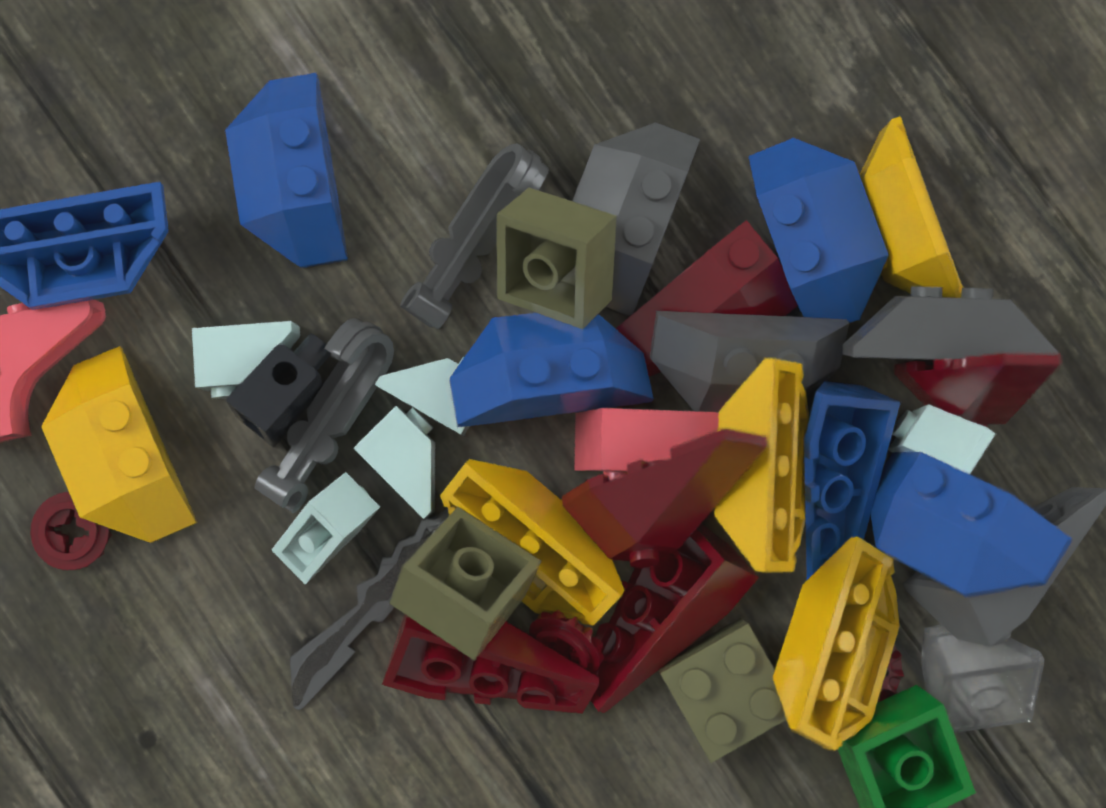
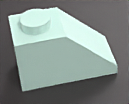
[192,321,300,399]
[375,357,470,436]
[888,405,996,474]
[354,406,435,519]
[272,472,380,584]

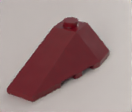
[616,220,798,377]
[895,353,1061,428]
[562,428,768,568]
[591,523,759,713]
[382,614,599,714]

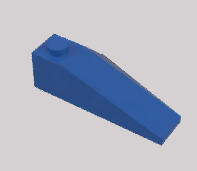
[804,381,901,580]

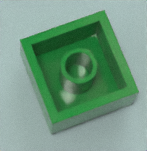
[838,685,976,808]

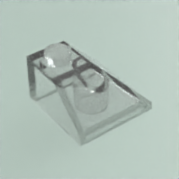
[921,624,1045,733]

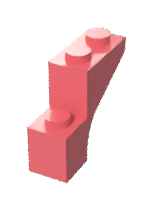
[0,299,106,442]

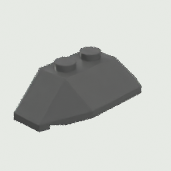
[573,122,700,317]
[842,287,1059,359]
[650,311,849,412]

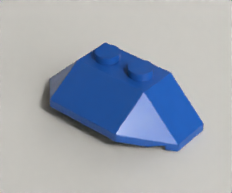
[225,73,348,268]
[748,138,889,323]
[0,182,169,310]
[449,313,654,428]
[870,452,1072,598]

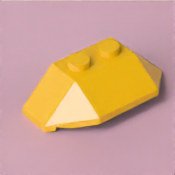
[860,116,964,298]
[41,346,197,543]
[714,358,809,572]
[440,459,625,626]
[772,537,900,751]

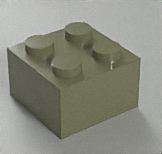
[497,188,617,329]
[390,507,541,661]
[658,618,787,763]

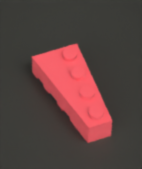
[574,408,719,481]

